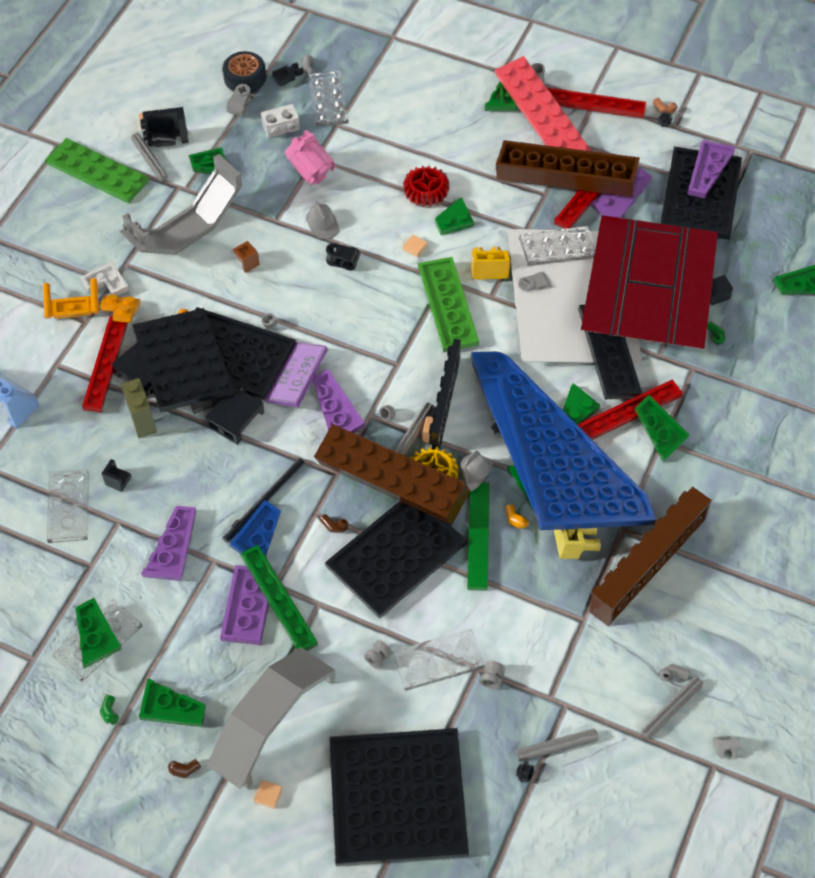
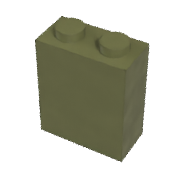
[121,378,157,438]

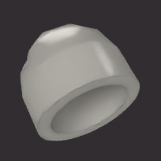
[261,313,277,329]
[379,405,396,421]

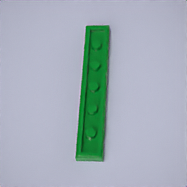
[467,482,490,591]
[240,545,318,651]

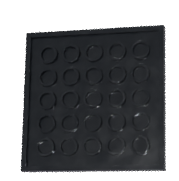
[329,728,469,867]

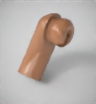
[653,98,678,114]

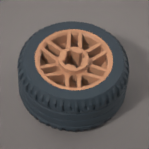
[222,51,266,93]

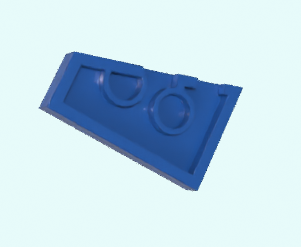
[230,500,281,557]

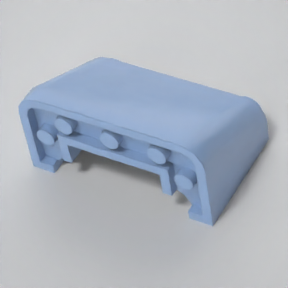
[0,372,39,429]

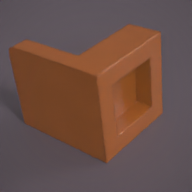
[233,241,260,273]

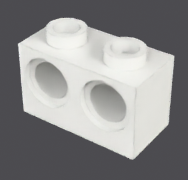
[261,104,300,138]

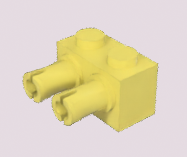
[554,528,601,559]

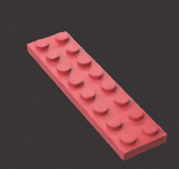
[495,56,591,151]

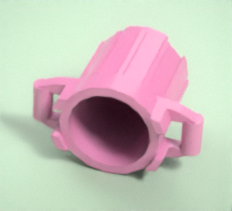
[285,130,336,186]

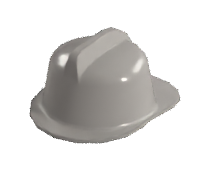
[306,201,339,240]
[457,450,493,492]

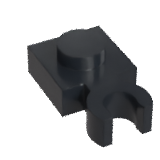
[272,62,303,86]

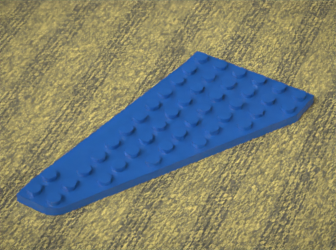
[470,351,656,531]

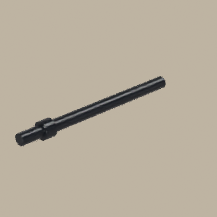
[222,458,305,543]

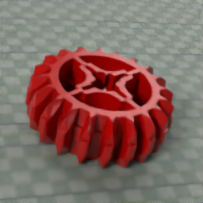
[403,165,450,208]

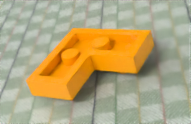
[100,295,141,323]

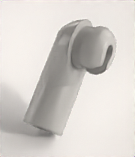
[301,55,315,77]
[659,664,690,682]

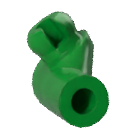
[707,321,725,345]
[100,695,119,725]

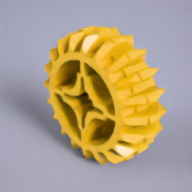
[410,446,459,479]

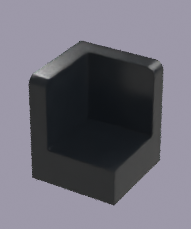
[710,275,733,305]
[101,459,132,492]

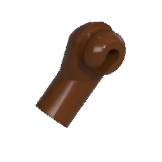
[320,514,349,533]
[168,758,201,778]

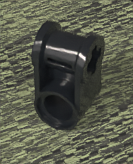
[326,243,361,271]

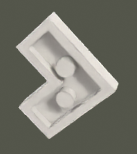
[80,262,129,296]

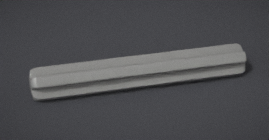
[131,133,168,182]
[395,402,434,456]
[641,677,703,739]
[516,728,598,762]

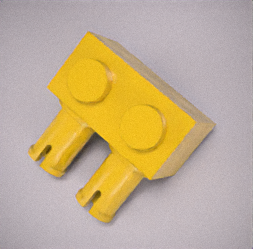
[471,246,510,280]

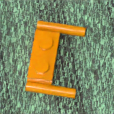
[43,278,99,319]

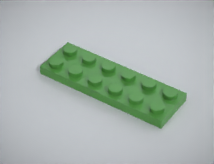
[45,138,149,204]
[418,257,479,353]

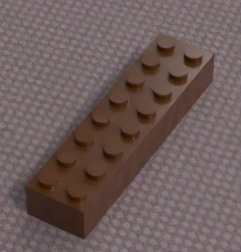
[496,140,640,197]
[314,424,470,525]
[589,486,712,627]

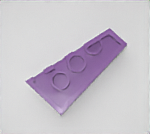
[687,140,736,198]
[591,167,652,218]
[313,369,366,433]
[141,506,197,581]

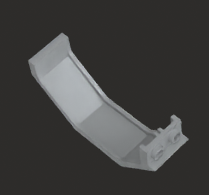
[119,154,243,255]
[207,648,336,790]

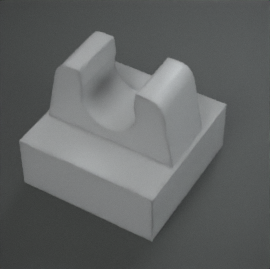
[713,736,740,759]

